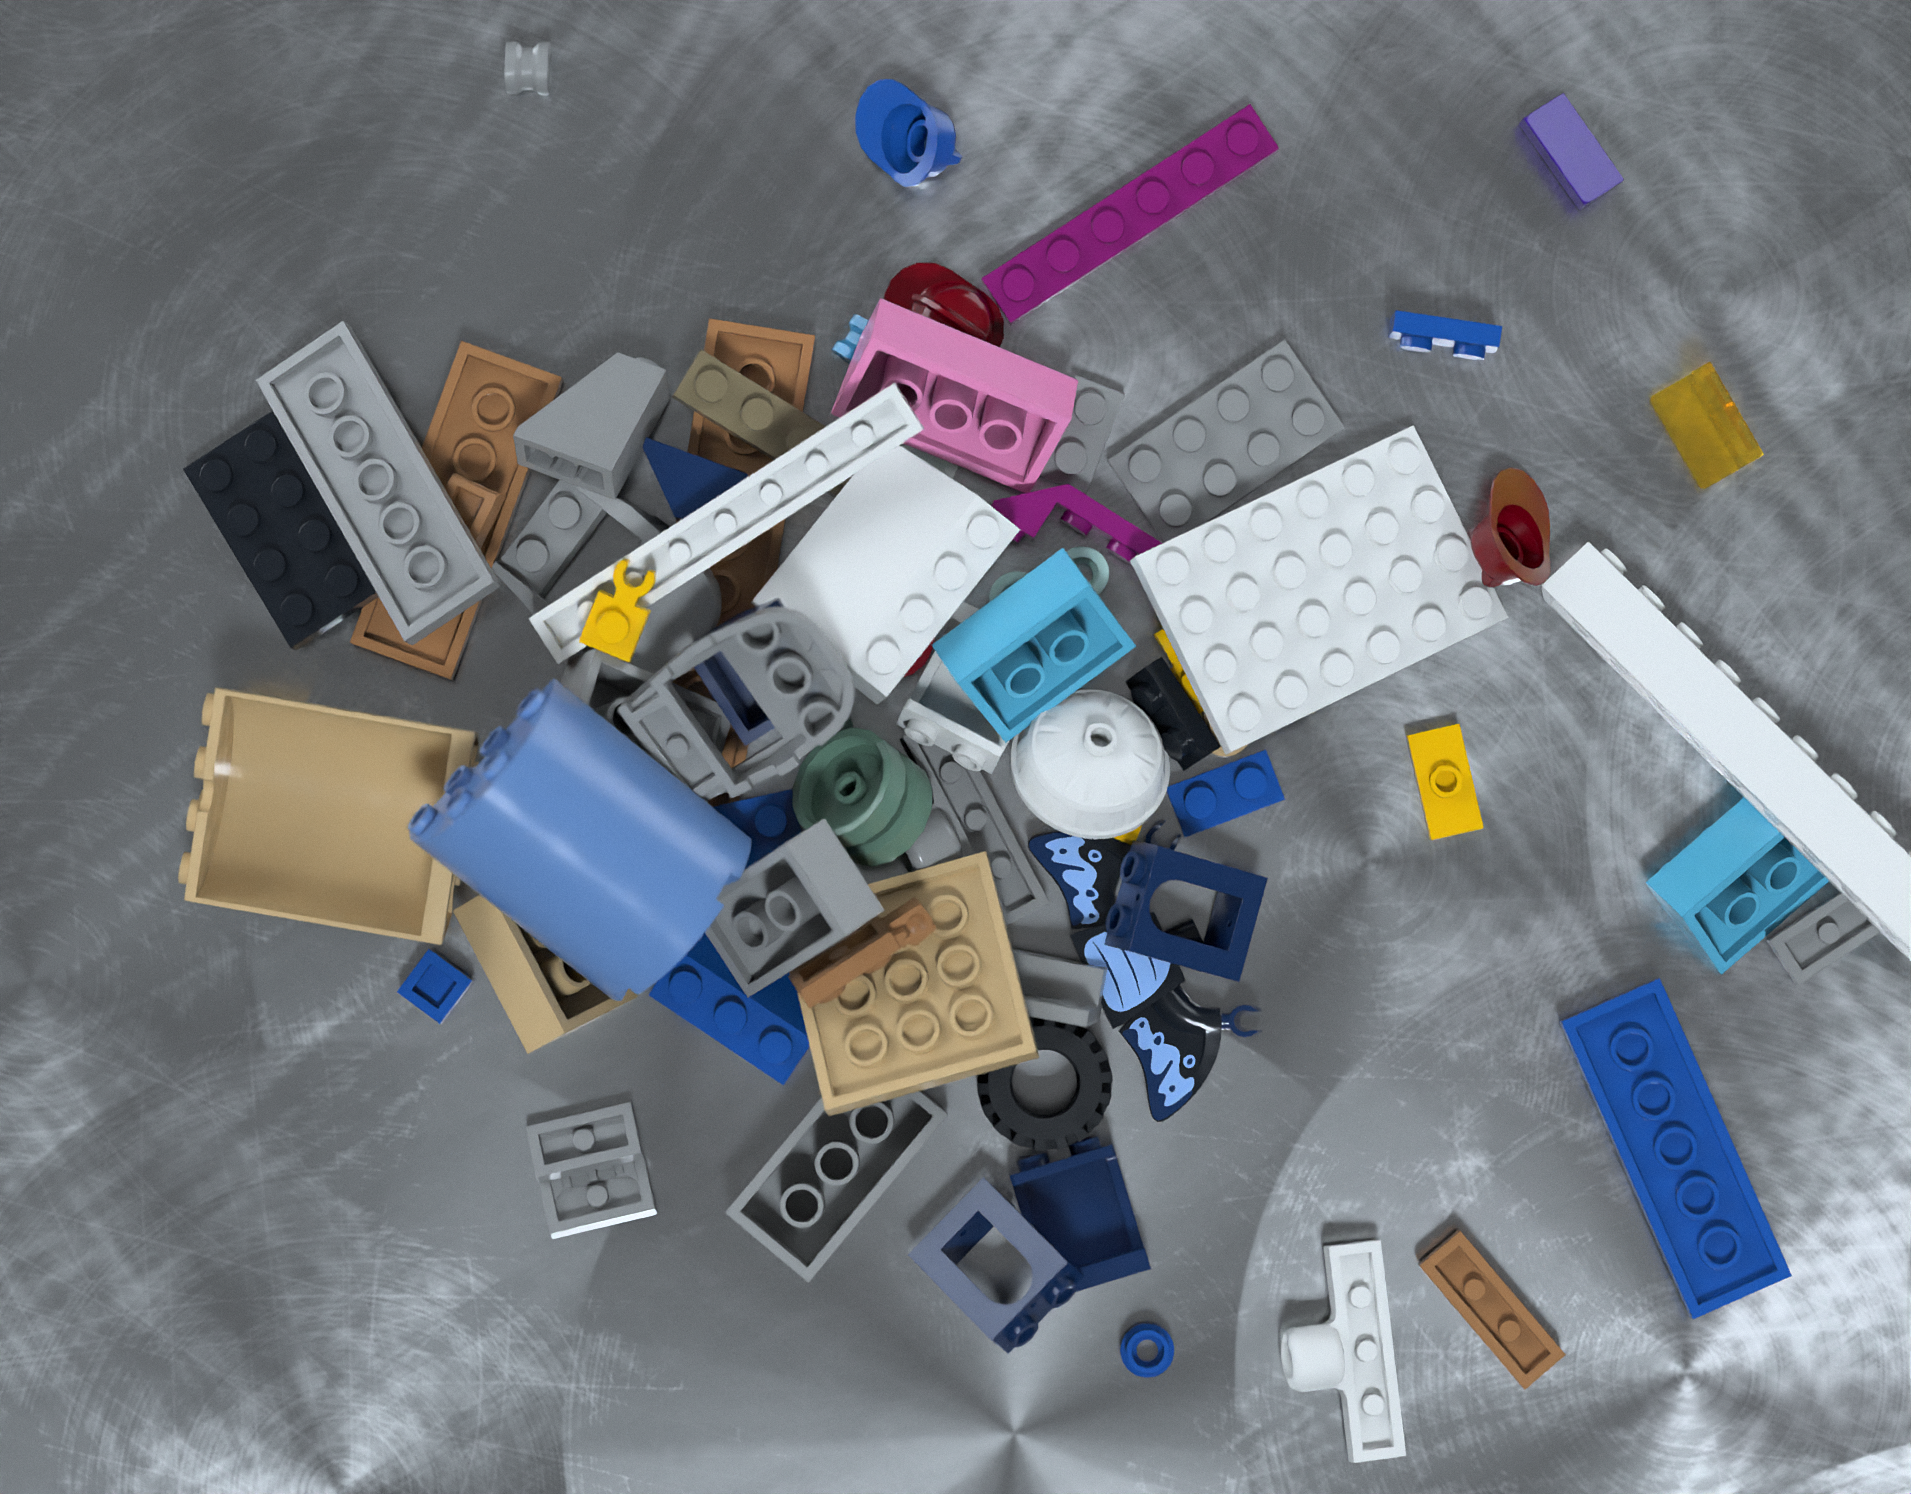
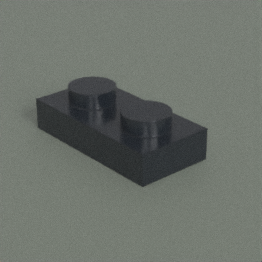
[1125,657,1220,771]

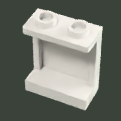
[896,601,1010,774]

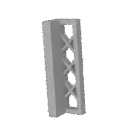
[1012,949,1108,1027]

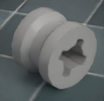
[504,41,552,96]

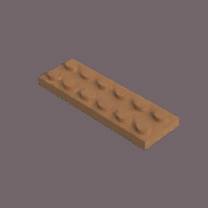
[350,341,564,681]

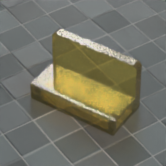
[1649,362,1764,490]

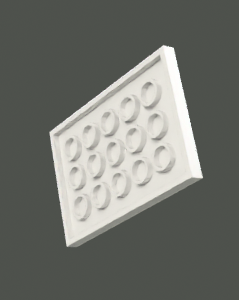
[1130,425,1508,755]

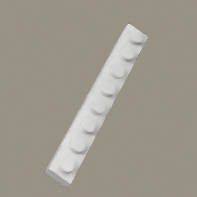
[528,383,925,664]

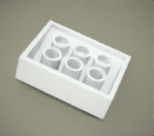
[751,445,1020,705]

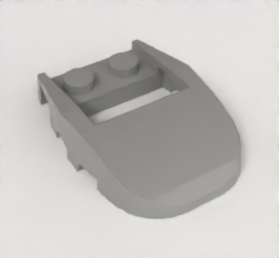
[491,480,722,674]
[618,607,854,801]

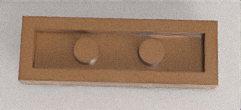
[1417,1230,1566,1390]

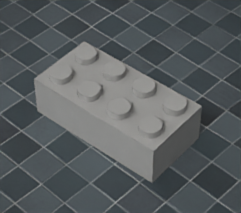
[725,1090,948,1283]

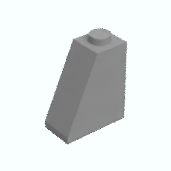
[513,352,670,500]

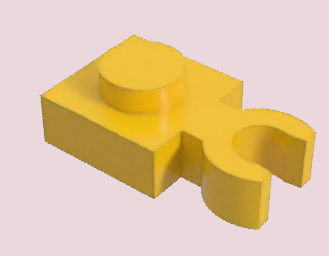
[578,558,657,663]

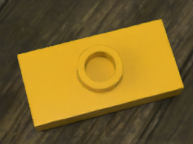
[1406,723,1484,840]

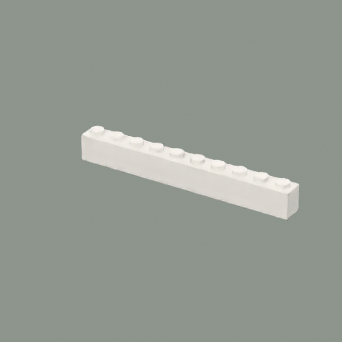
[1541,542,1911,961]

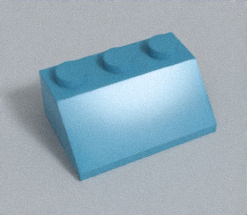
[932,548,1136,743]
[1646,797,1829,975]

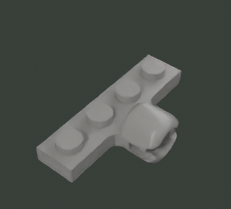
[899,735,1050,926]

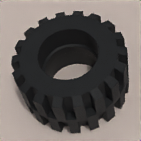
[977,1016,1113,1151]

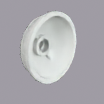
[1010,688,1170,839]

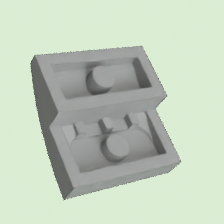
[526,1102,657,1239]

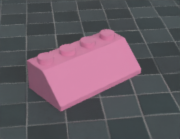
[831,298,1078,493]

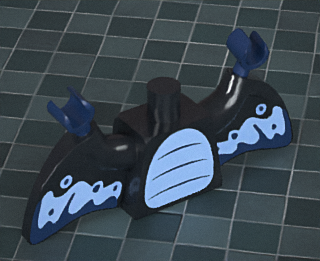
[1028,820,1262,1122]

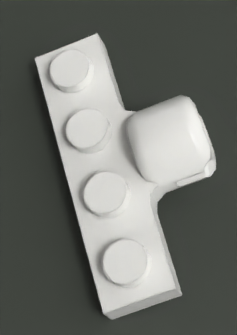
[1281,1240,1406,1463]

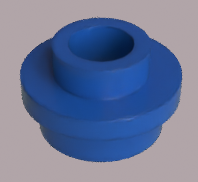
[1120,1323,1174,1378]

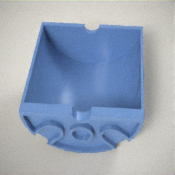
[407,678,752,1001]

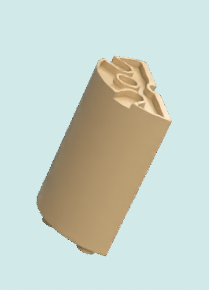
[178,687,479,945]

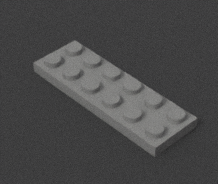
[256,321,501,646]

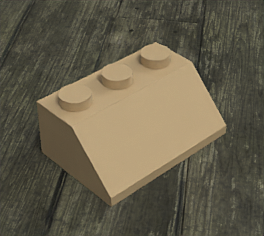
[453,895,638,1054]

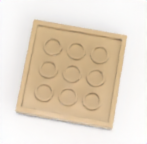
[797,851,1040,1116]

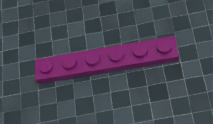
[981,104,1279,326]

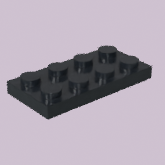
[183,411,379,650]

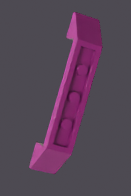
[991,484,1163,565]

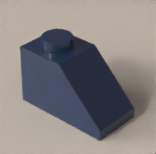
[642,437,749,522]

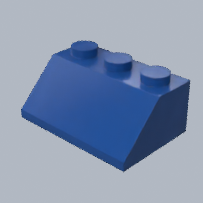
[648,933,810,1086]

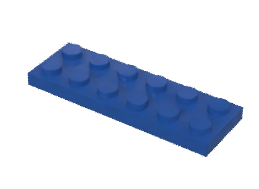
[1559,978,1792,1319]

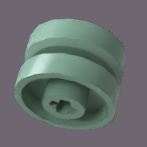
[792,727,932,867]

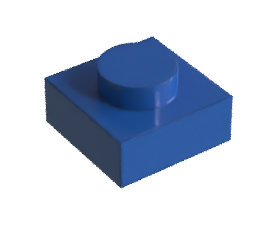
[397,948,474,1024]

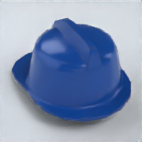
[855,79,962,187]

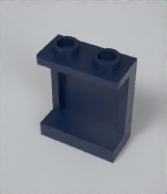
[1009,1136,1151,1292]

